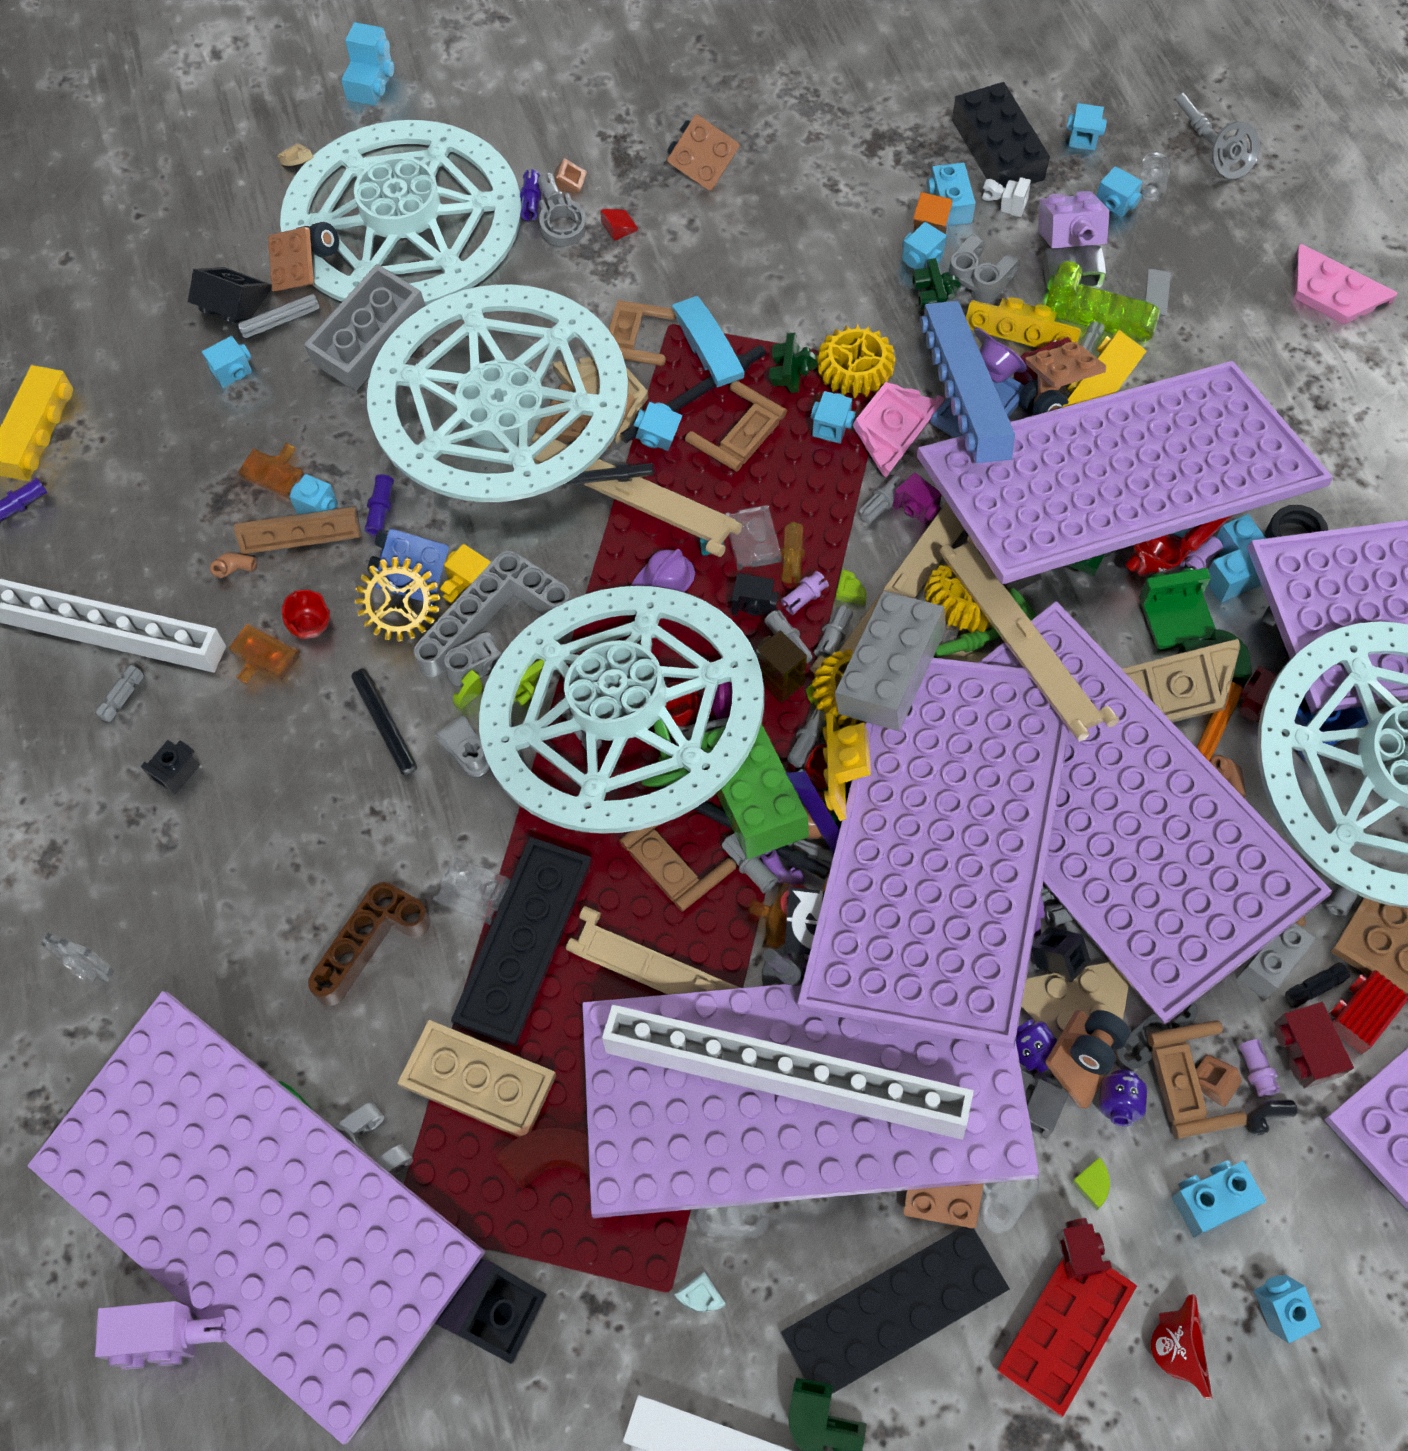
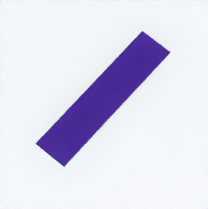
[786,771,840,854]

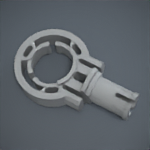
[537,173,586,247]

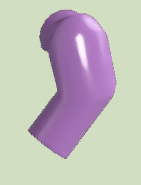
[761,850,804,888]

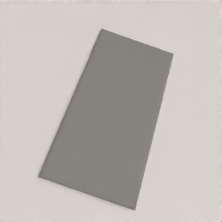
[1144,269,1171,315]

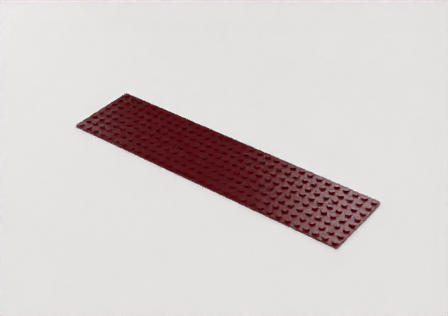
[404,324,881,1293]

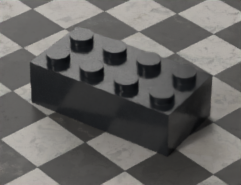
[952,82,1050,188]

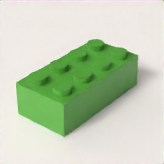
[701,723,809,860]

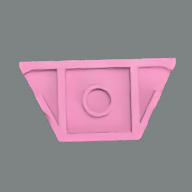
[1294,244,1398,324]
[852,382,945,477]

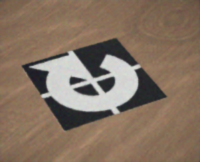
[784,887,825,955]

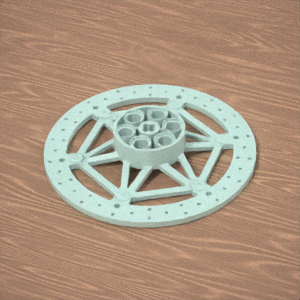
[280,120,521,306]
[367,284,628,502]
[479,586,765,833]
[1257,622,1408,908]

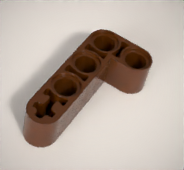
[308,882,430,1006]

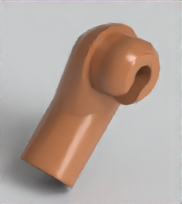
[210,552,257,578]
[1210,755,1246,798]

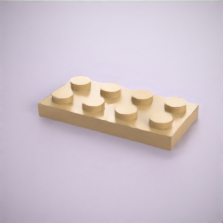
[397,1020,556,1141]

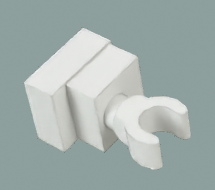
[982,177,1031,217]

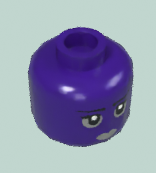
[1016,1019,1057,1074]
[1099,1070,1147,1127]

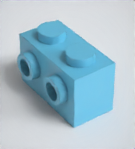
[926,162,976,226]
[1172,1160,1267,1237]

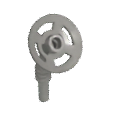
[1175,93,1260,179]

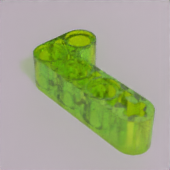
[1046,261,1160,341]

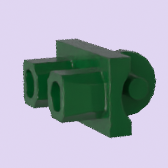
[912,258,961,311]
[769,332,818,393]

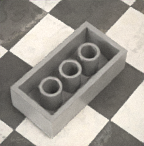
[304,264,426,391]
[835,591,946,732]

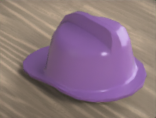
[974,327,1027,383]
[631,549,695,609]

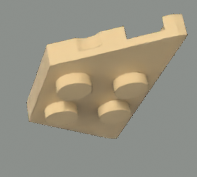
[553,357,648,444]
[1122,639,1240,722]
[1021,962,1129,1041]

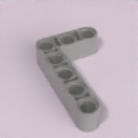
[414,551,571,677]

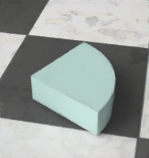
[674,1272,726,1312]

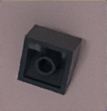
[188,267,272,323]
[435,1258,546,1364]

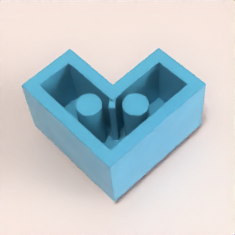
[341,22,395,106]
[1208,514,1266,603]

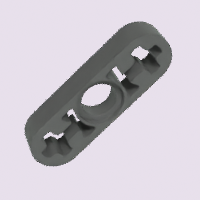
[1114,1002,1198,1072]

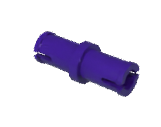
[520,169,541,221]
[364,474,394,536]
[0,477,48,522]

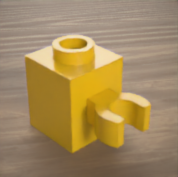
[440,543,491,604]

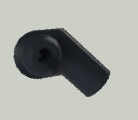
[1246,1100,1297,1136]

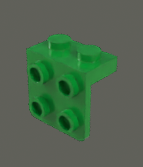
[1139,568,1216,649]

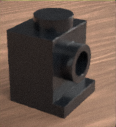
[732,573,779,616]
[140,740,200,795]
[1031,926,1091,982]

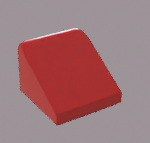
[600,209,638,241]

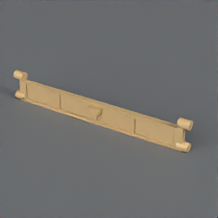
[532,433,742,557]
[810,496,964,674]
[940,536,1119,741]
[566,906,740,995]

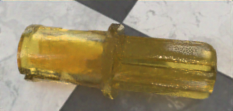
[781,522,805,583]

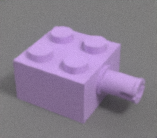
[1038,191,1109,248]
[95,1301,226,1370]

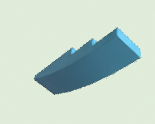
[671,296,744,387]

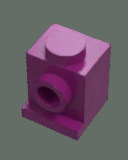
[892,472,942,524]

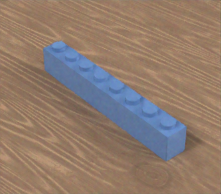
[920,301,1015,463]

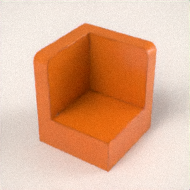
[913,192,952,234]

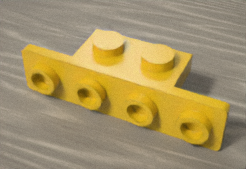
[966,297,1081,348]
[823,712,871,821]

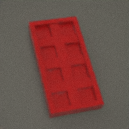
[995,1257,1138,1418]

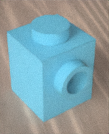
[1066,103,1107,150]
[1096,166,1143,217]
[902,222,947,270]
[202,336,252,388]
[811,391,856,444]
[634,402,683,451]
[289,474,338,515]
[1254,1274,1321,1343]

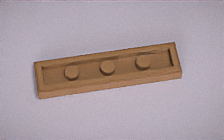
[234,507,361,555]

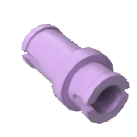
[1180,536,1223,571]
[781,571,829,615]
[1239,1039,1280,1097]

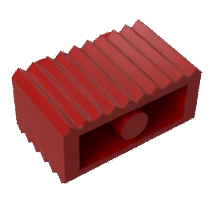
[1328,970,1408,1055]

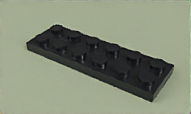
[451,837,593,1047]
[780,1227,1010,1394]

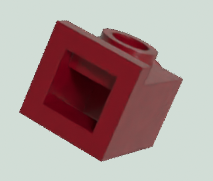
[1238,666,1277,723]
[1057,1218,1112,1280]

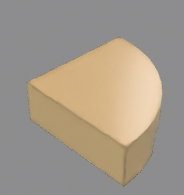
[277,143,314,166]

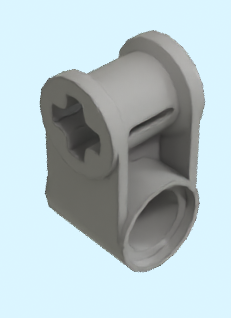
[444,632,502,687]
[435,714,490,777]

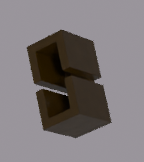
[756,630,807,704]

